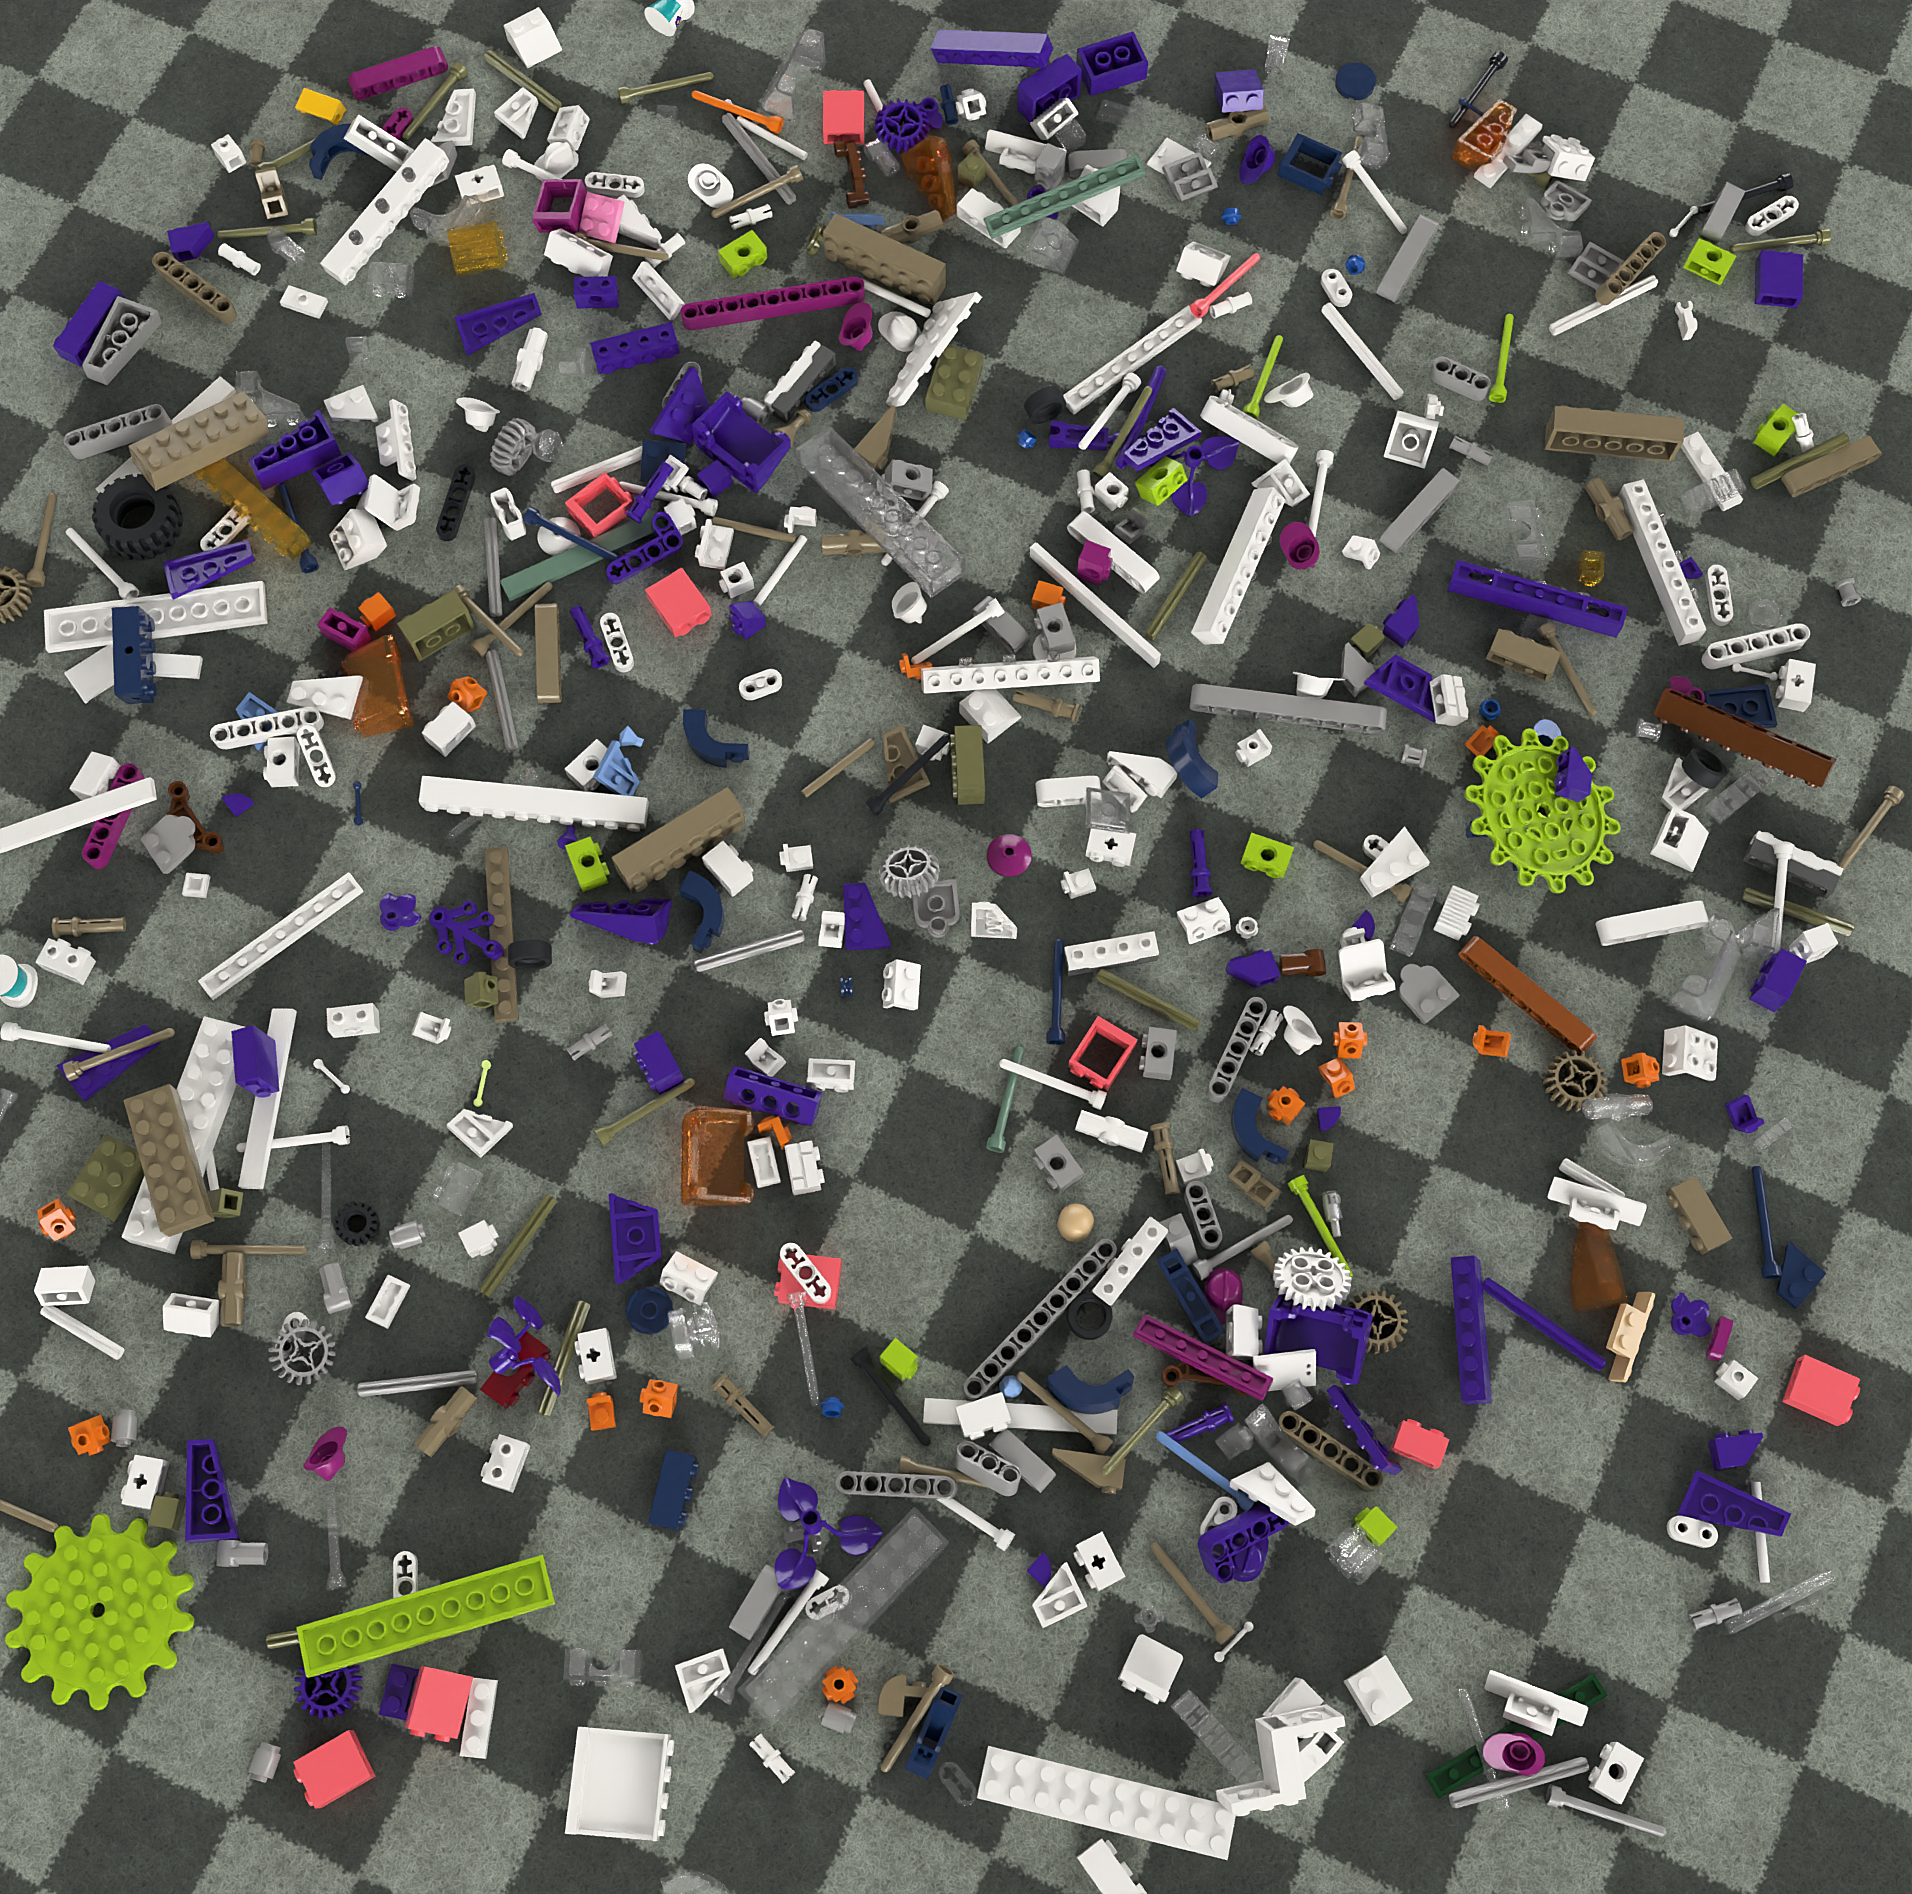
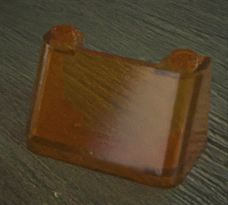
[342,634,415,738]
[681,1106,754,1206]

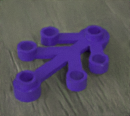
[429,901,504,965]

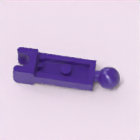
[1049,421,1122,451]

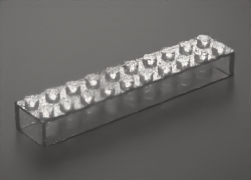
[796,426,965,598]
[737,1507,950,1727]

